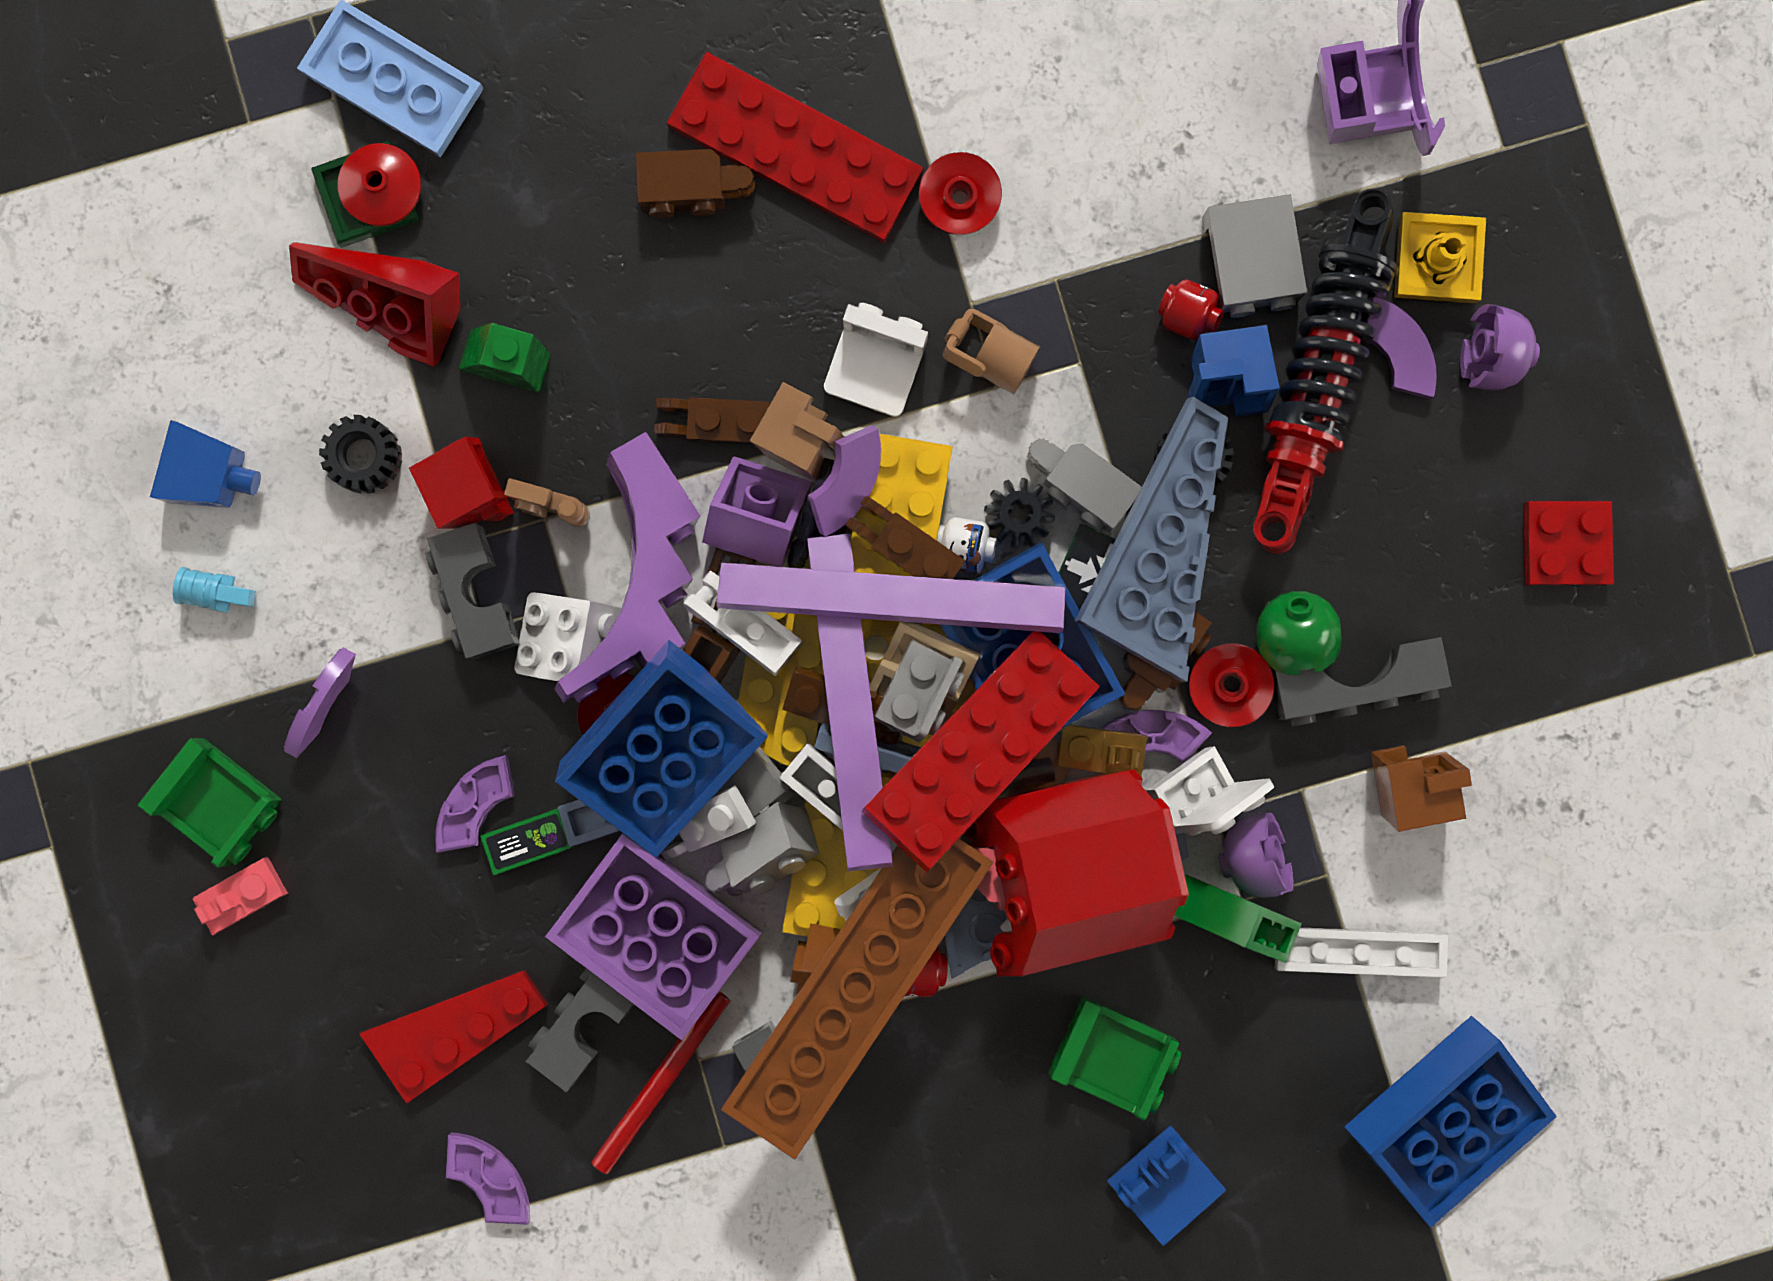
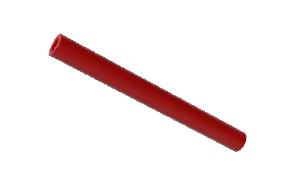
[591,991,731,1174]

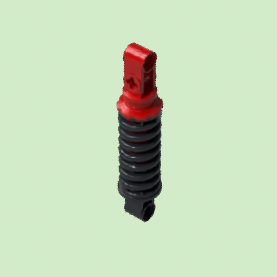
[1254,188,1399,554]

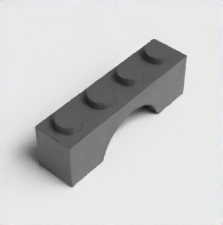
[1272,637,1452,726]

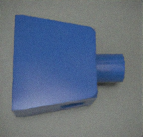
[150,420,261,508]

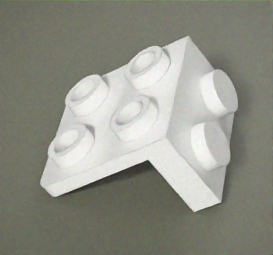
[824,303,928,417]
[514,592,621,681]
[1146,746,1274,836]

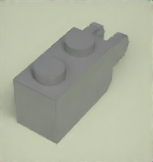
[1026,438,1142,533]
[705,802,820,897]

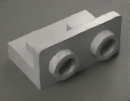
[874,640,964,742]

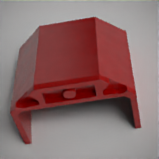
[964,769,1189,977]

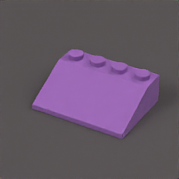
[545,833,763,1040]

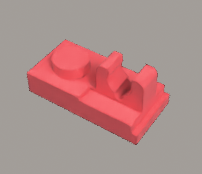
[193,857,288,935]

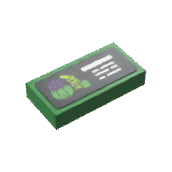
[480,808,575,875]

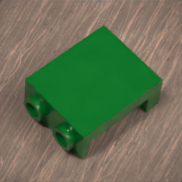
[138,738,282,868]
[1048,995,1181,1121]

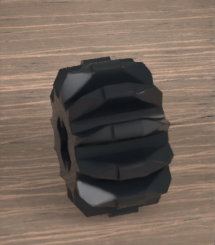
[984,478,1055,550]

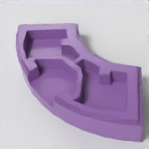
[1365,298,1437,400]
[808,425,881,537]
[284,647,356,758]
[1101,710,1212,763]
[436,755,515,853]
[446,1132,530,1225]

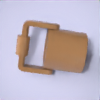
[942,309,1040,394]

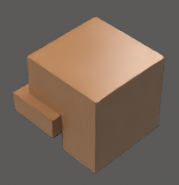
[750,382,845,482]

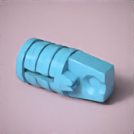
[173,567,256,613]

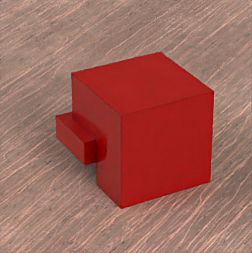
[409,437,514,529]

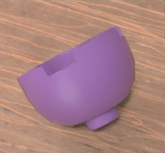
[1460,304,1540,390]
[1218,811,1294,898]

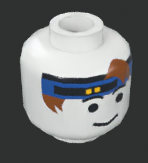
[937,517,997,575]

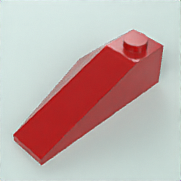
[289,242,461,367]

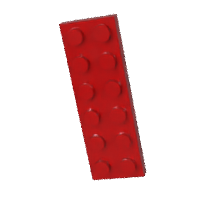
[667,51,924,243]
[861,631,1100,873]

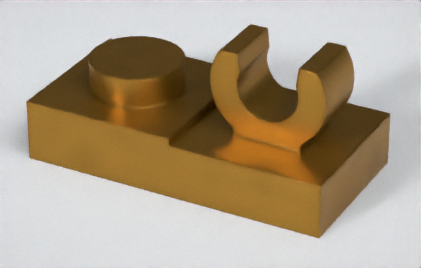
[1057,724,1147,777]

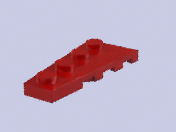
[359,970,548,1103]

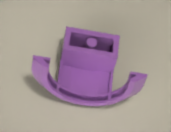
[1317,0,1445,156]

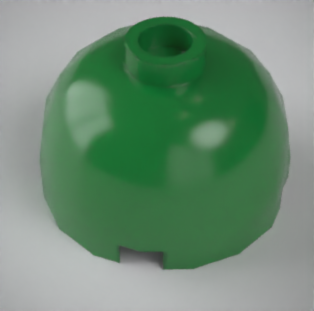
[1257,591,1341,675]

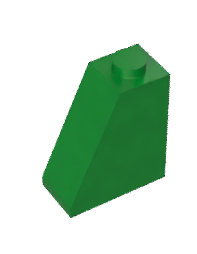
[459,323,550,393]
[1174,874,1302,963]

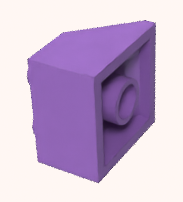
[702,456,812,567]

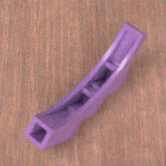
[554,432,701,703]

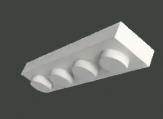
[1275,928,1448,978]

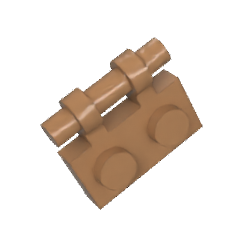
[504,478,590,527]

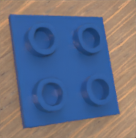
[1107,1125,1226,1246]

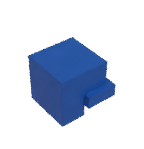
[1188,325,1280,417]

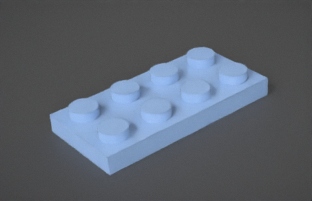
[297,0,484,158]

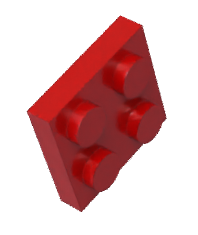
[1524,501,1614,586]

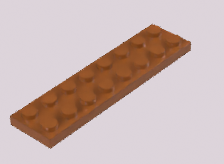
[721,838,993,1160]

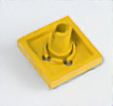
[1394,212,1486,304]

